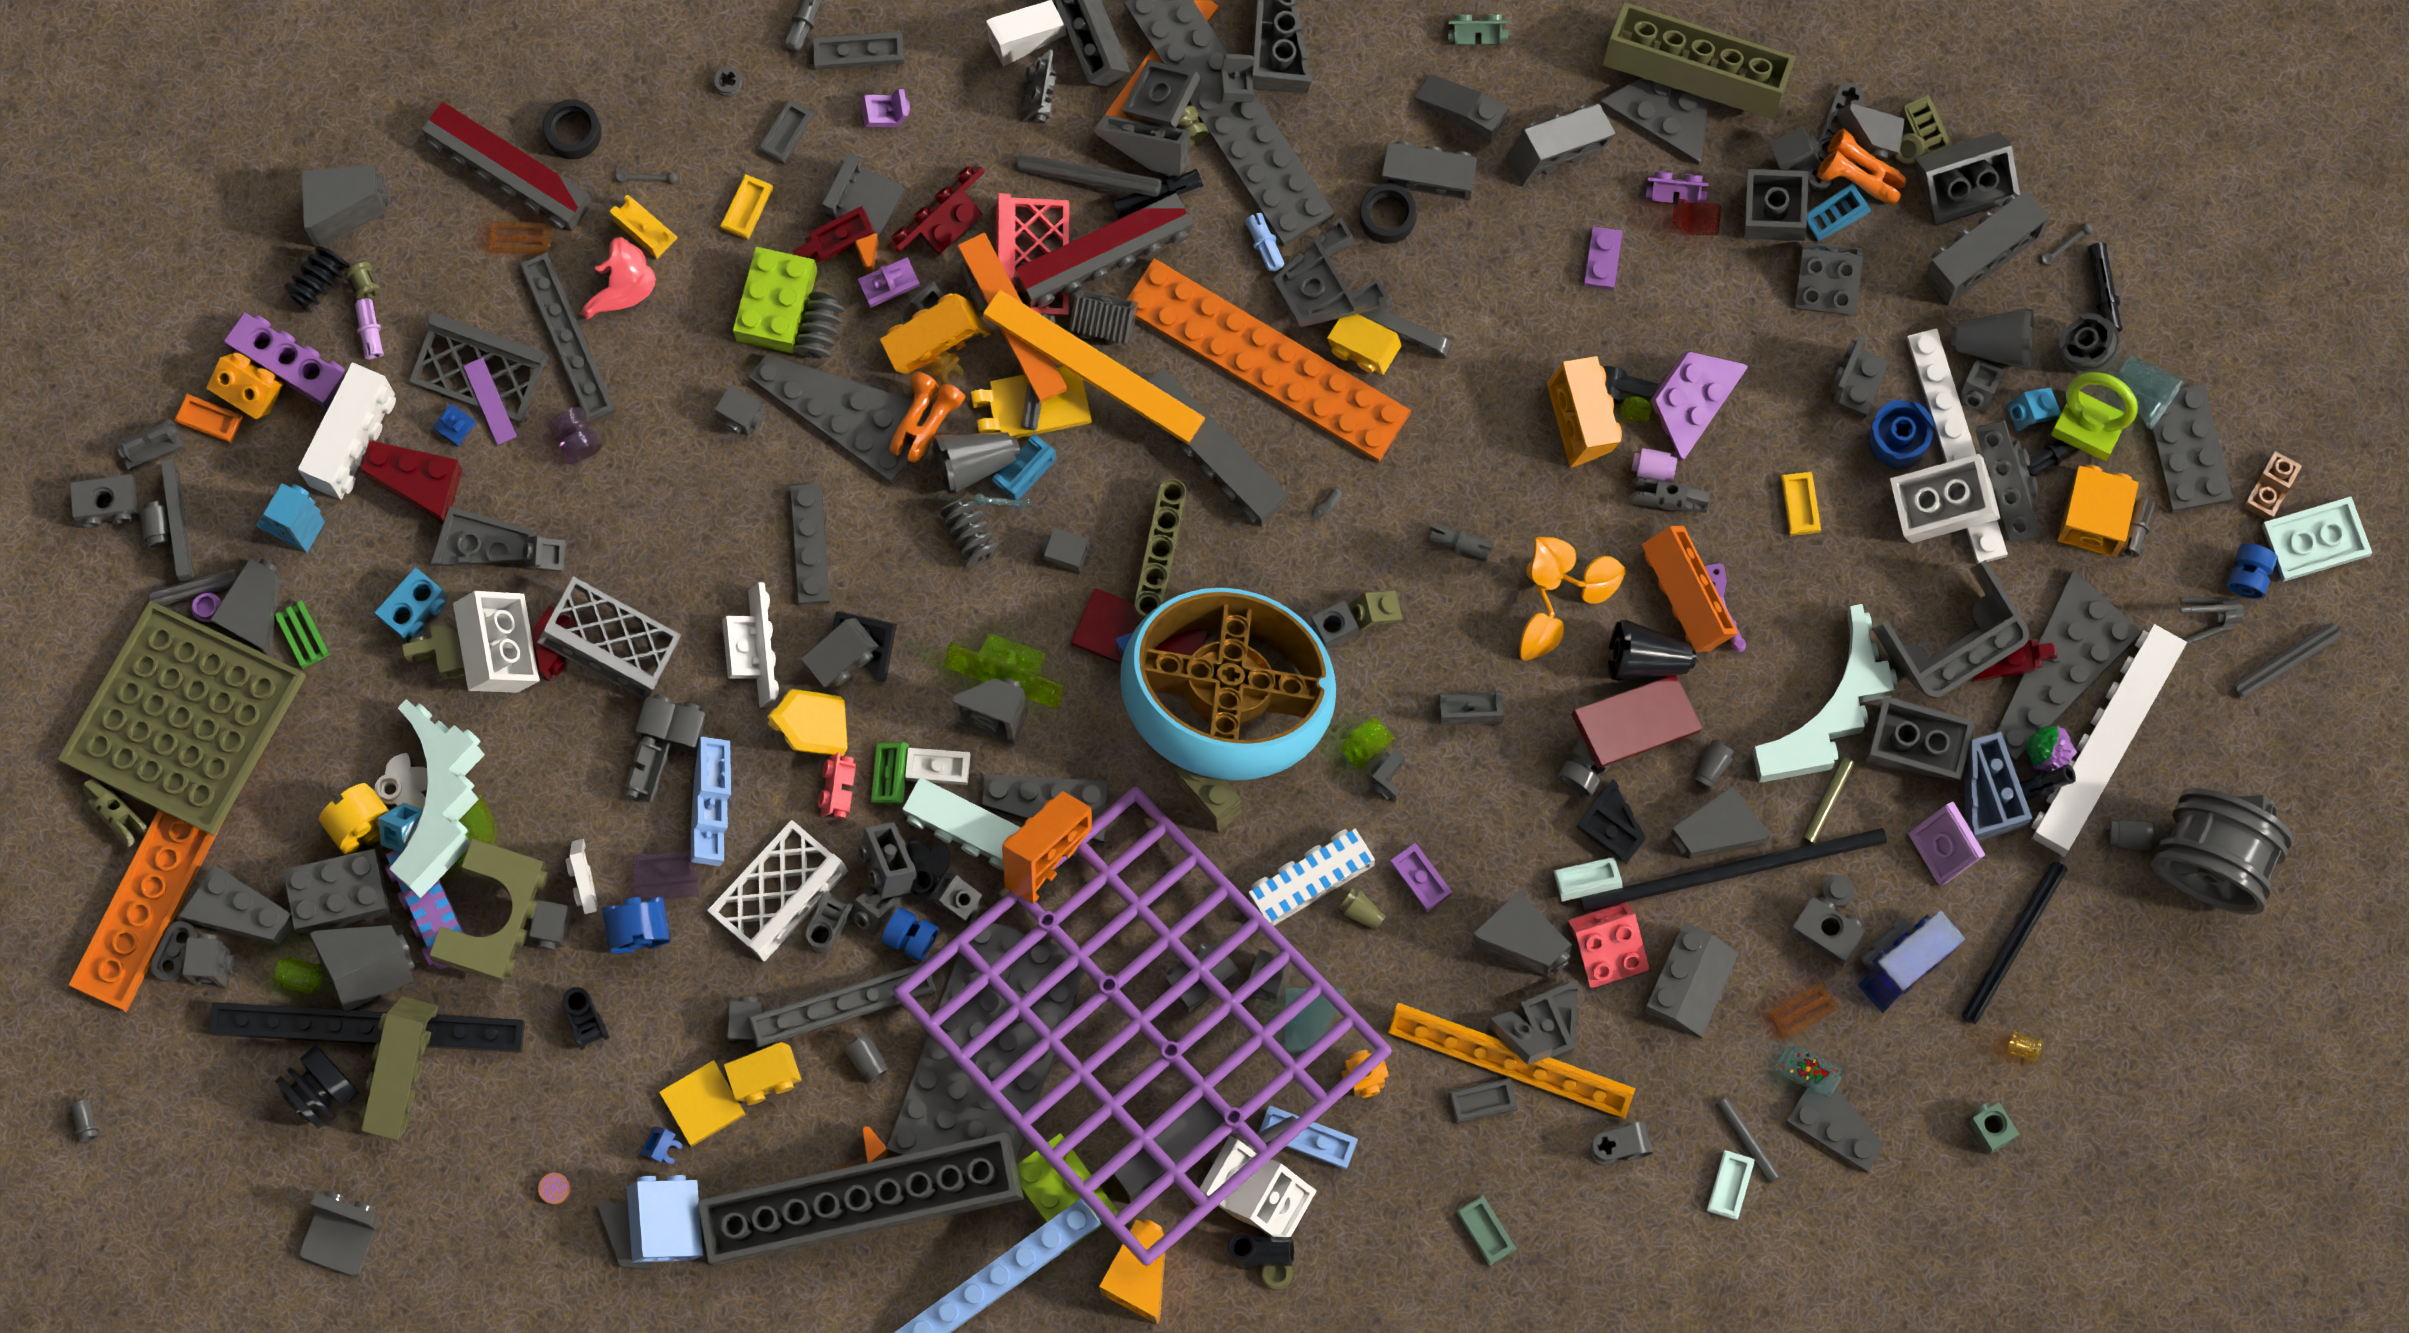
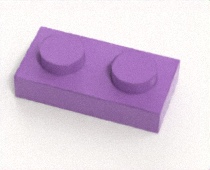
[1584,226,1623,291]
[1390,843,1452,912]

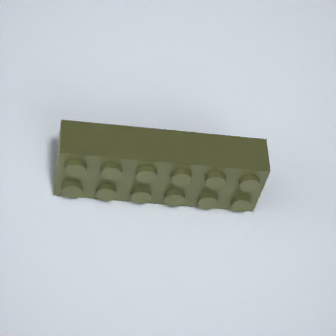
[1603,2,1796,120]

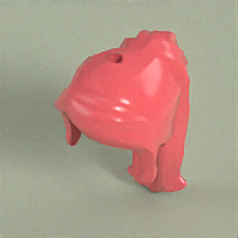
[579,237,656,320]

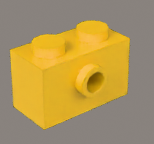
[1327,314,1402,375]
[724,1042,802,1105]

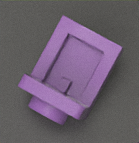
[860,89,910,127]

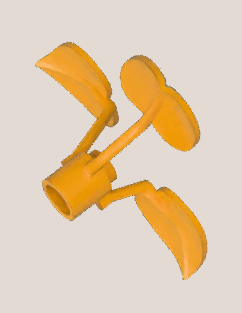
[1519,537,1625,661]

